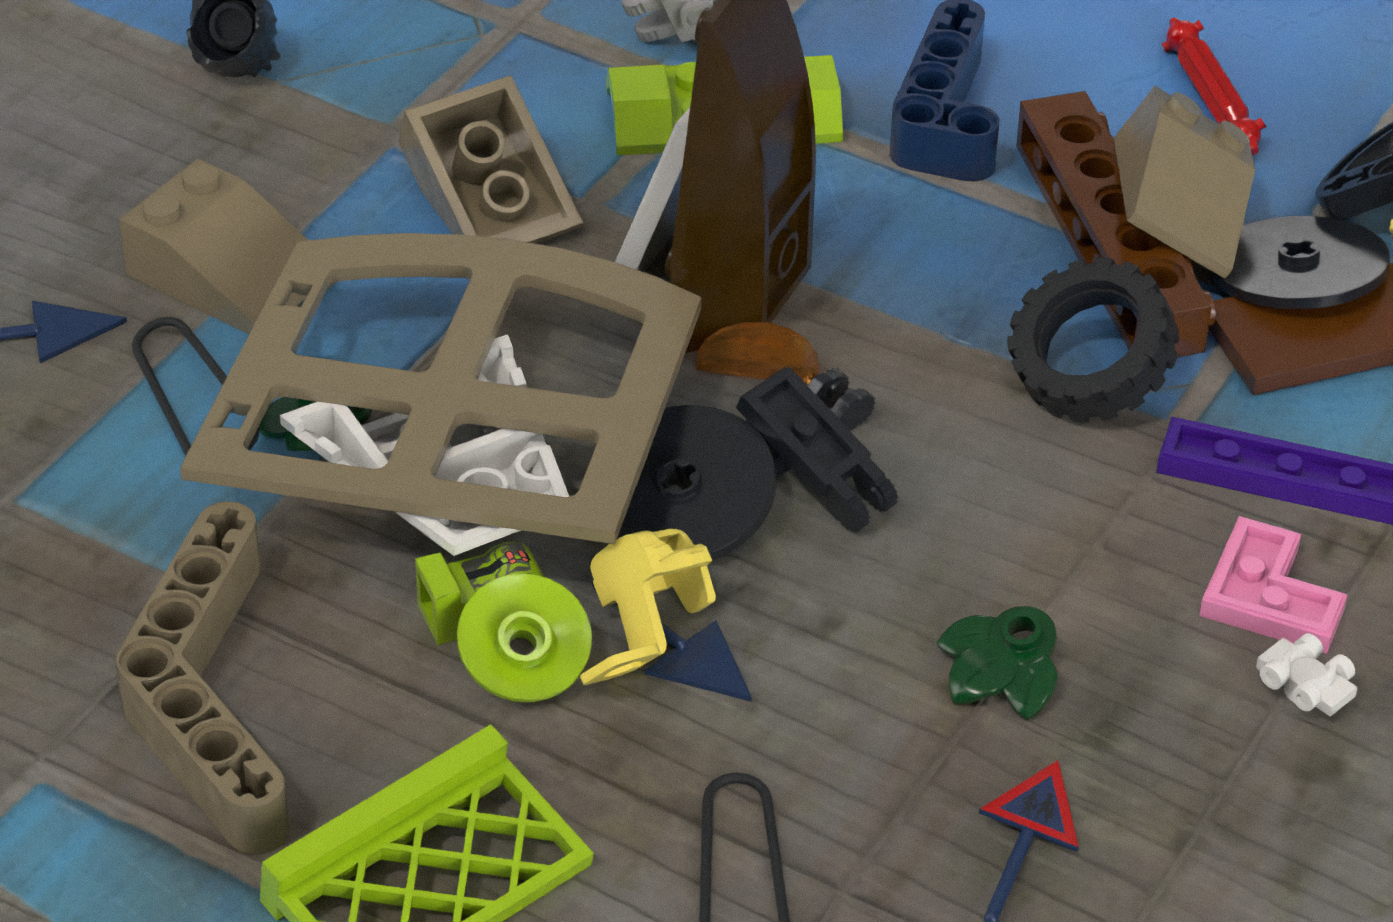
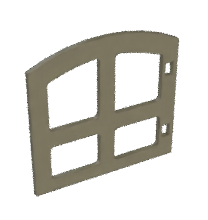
[180,233,701,544]

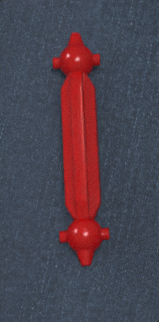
[1162,17,1267,155]

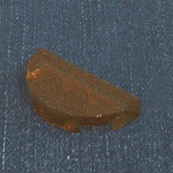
[696,322,818,385]

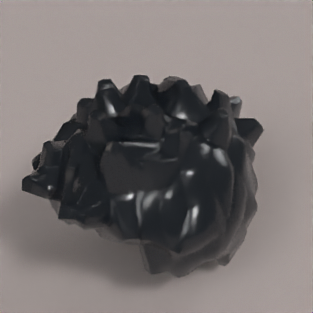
[187,0,281,77]

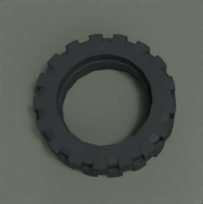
[1007,257,1179,423]

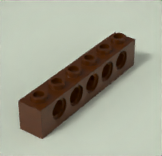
[1016,91,1216,357]

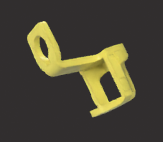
[580,529,716,685]

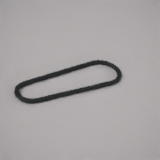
[132,317,261,455]
[699,772,790,922]

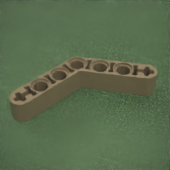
[115,501,289,855]

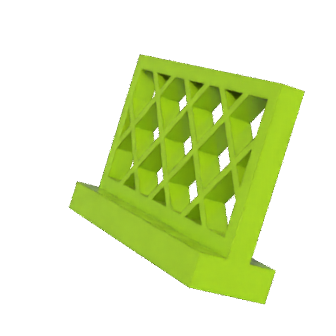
[260,724,594,922]

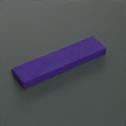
[1156,417,1393,525]

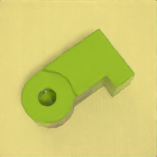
[415,541,545,645]

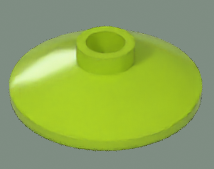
[457,573,592,702]

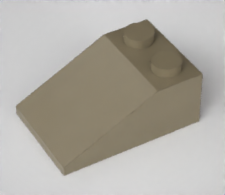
[398,75,583,244]
[1113,86,1255,278]
[119,158,336,334]

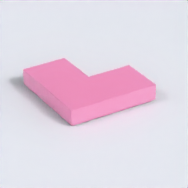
[1199,516,1348,654]

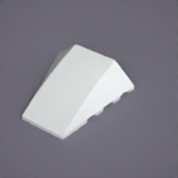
[280,334,569,556]

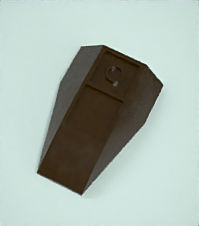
[665,0,816,353]

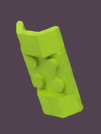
[606,55,843,156]

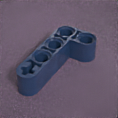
[889,0,1000,182]

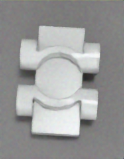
[1256,633,1357,717]

